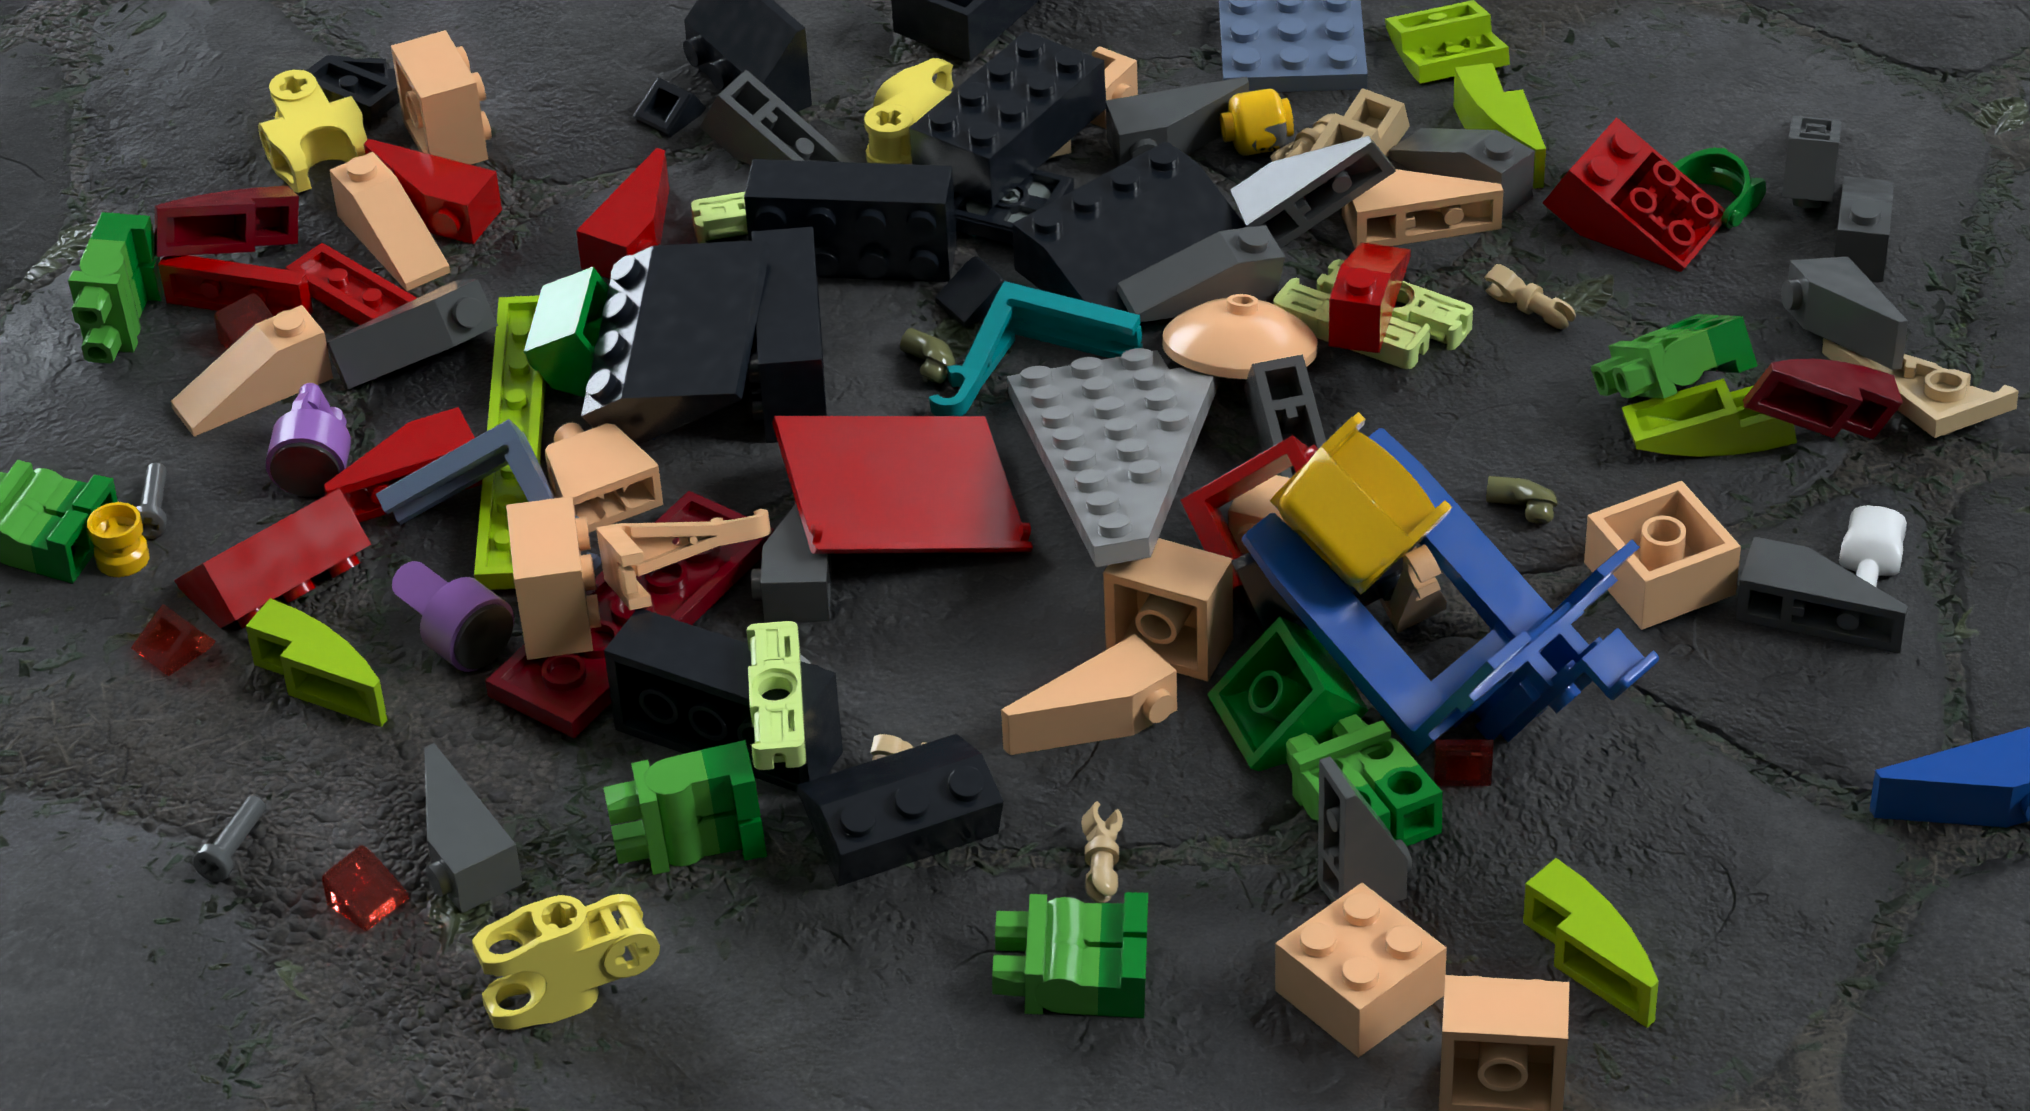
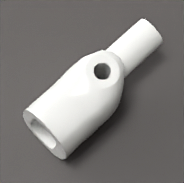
[1839,505,1907,587]

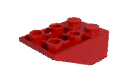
[1542,117,1725,272]

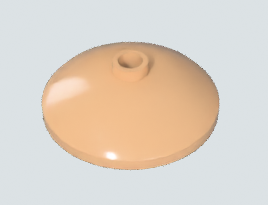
[1162,294,1318,379]

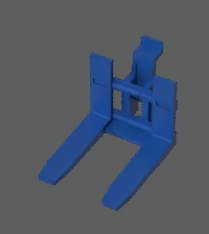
[1242,428,1659,756]

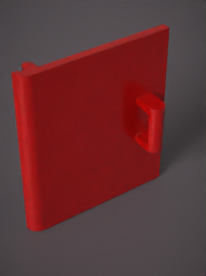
[772,416,1033,554]

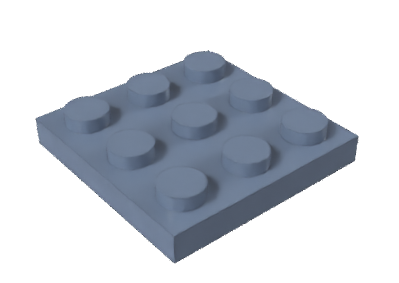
[1219,0,1367,92]

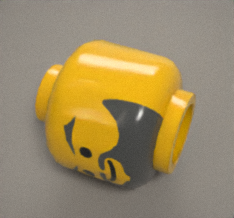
[1220,89,1294,156]

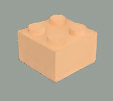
[391,30,492,165]
[1584,481,1741,630]
[506,496,601,660]
[1103,538,1233,682]
[1275,883,1447,1058]
[1439,975,1569,1111]

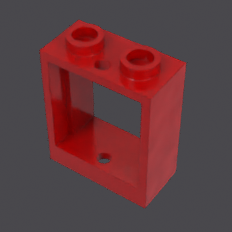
[1180,435,1318,604]

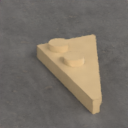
[1822,338,2018,438]

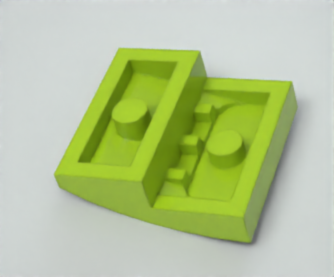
[1385,0,1510,84]

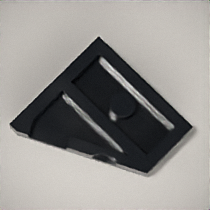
[306,55,400,122]

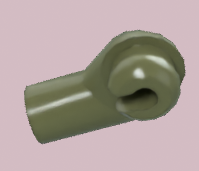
[900,328,956,384]
[1486,476,1558,524]

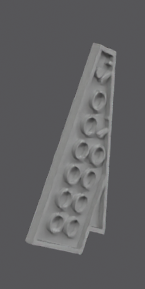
[1007,348,1220,567]

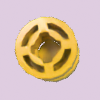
[87,502,150,577]

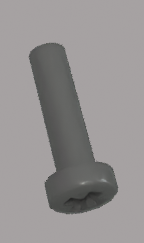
[136,462,167,540]
[192,796,266,882]

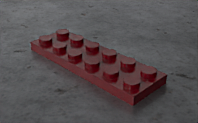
[485,491,774,738]

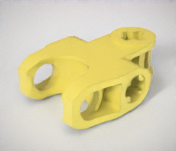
[864,58,954,164]
[258,70,367,193]
[472,894,660,1030]

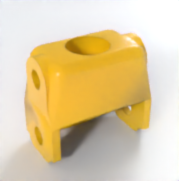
[1270,412,1452,594]

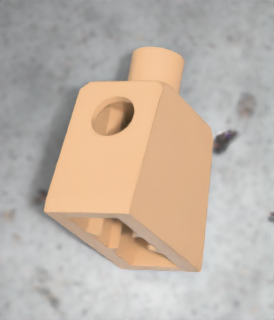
[545,423,663,533]

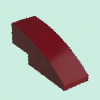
[154,186,299,257]
[1742,358,1903,440]

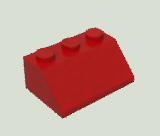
[174,488,371,629]

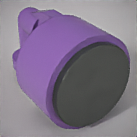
[266,383,351,497]
[392,561,514,672]

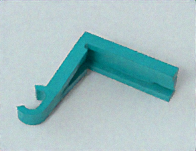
[929,281,1143,416]

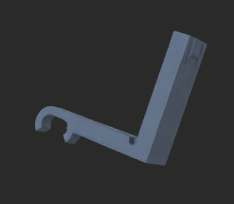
[376,419,601,570]

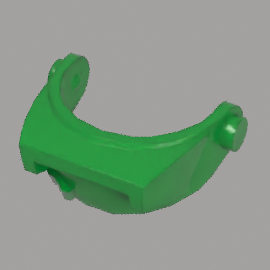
[1673,147,1766,228]

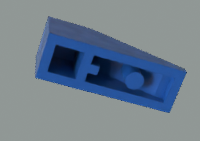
[1870,727,2030,828]

